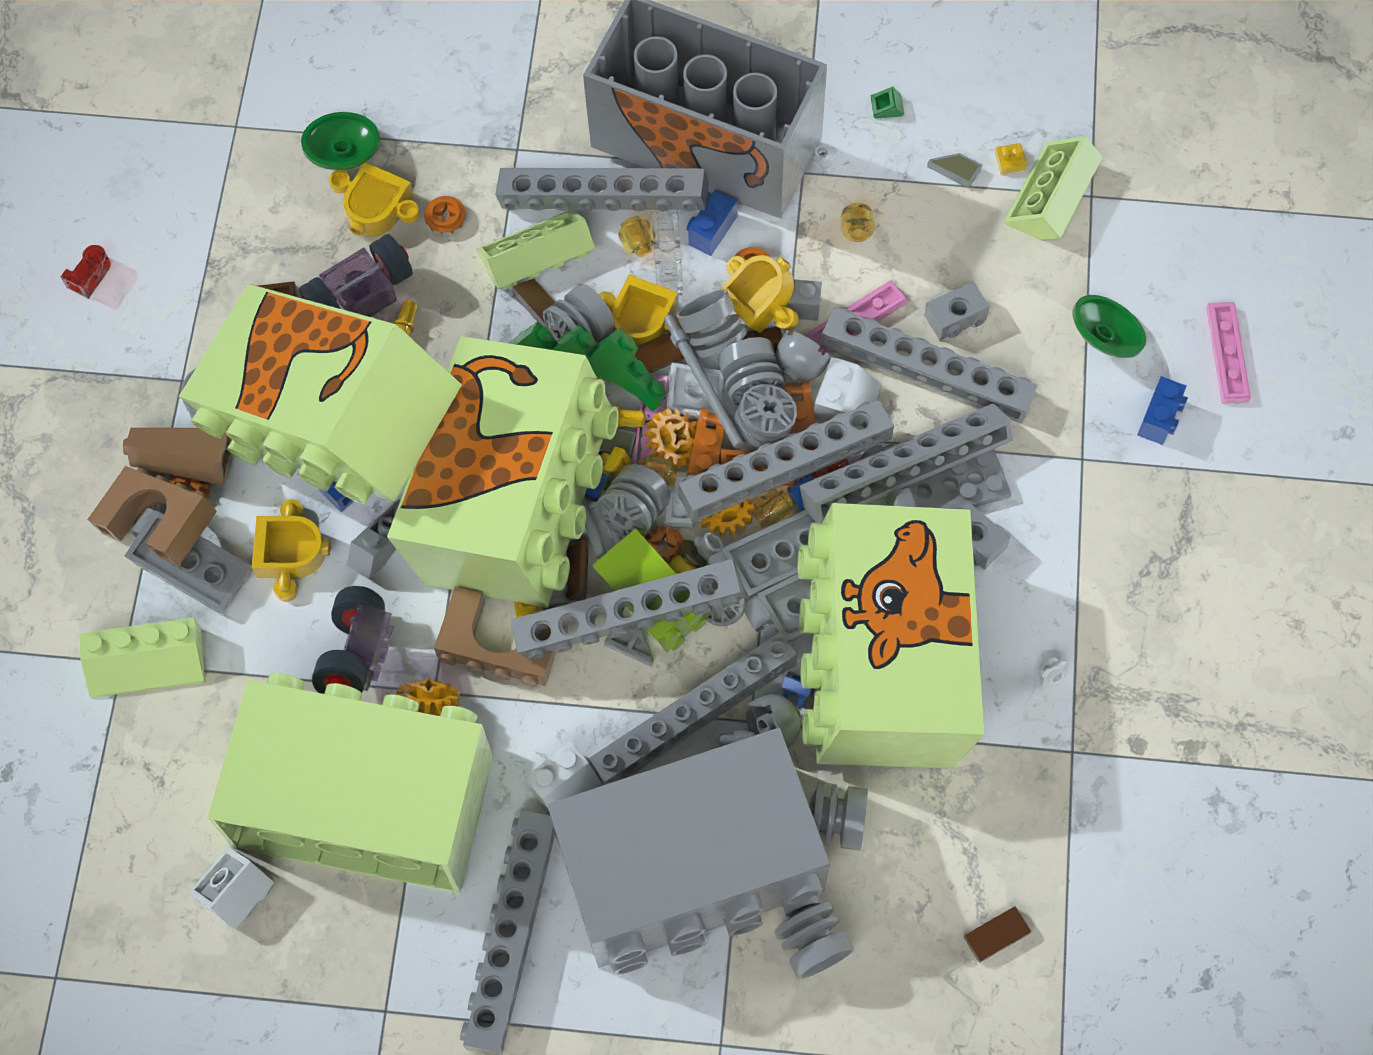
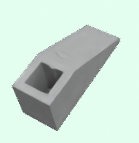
[346,499,401,579]

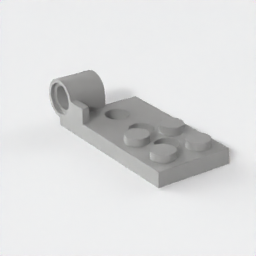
[885,449,1011,509]
[124,508,252,615]
[706,510,822,598]
[744,574,811,642]

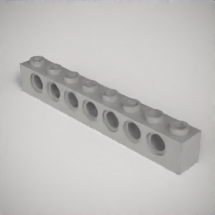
[495,168,709,212]
[820,307,1038,424]
[678,400,894,523]
[800,403,1013,523]
[510,559,746,660]
[589,632,797,785]
[460,810,555,1055]

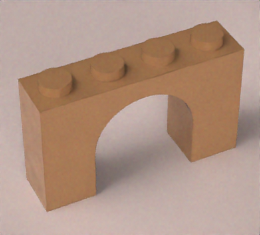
[87,466,217,566]
[434,586,556,687]

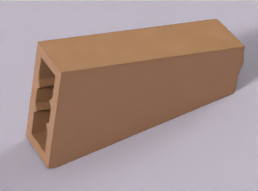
[123,428,232,484]

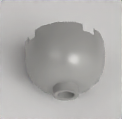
[776,330,831,382]
[746,694,801,748]

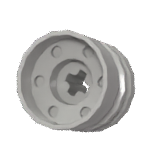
[543,283,615,340]
[676,289,747,358]
[718,337,785,406]
[732,384,797,452]
[596,464,671,538]
[810,782,868,851]
[774,902,854,979]

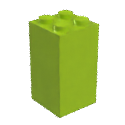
[592,528,710,652]

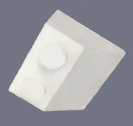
[814,357,882,429]
[524,741,603,814]
[189,847,274,930]

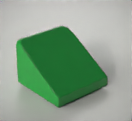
[870,86,904,119]

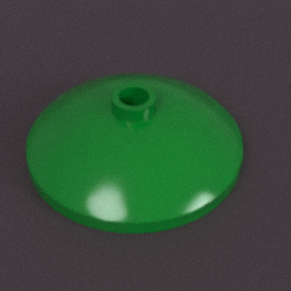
[301,112,380,171]
[1072,295,1146,358]

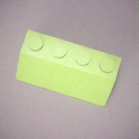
[1004,136,1102,240]
[476,209,595,289]
[80,618,205,698]

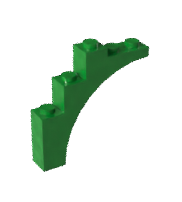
[508,321,667,411]

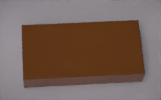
[963,906,1031,963]

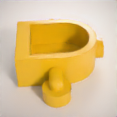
[329,162,419,237]
[719,255,798,333]
[599,274,690,346]
[252,499,331,602]

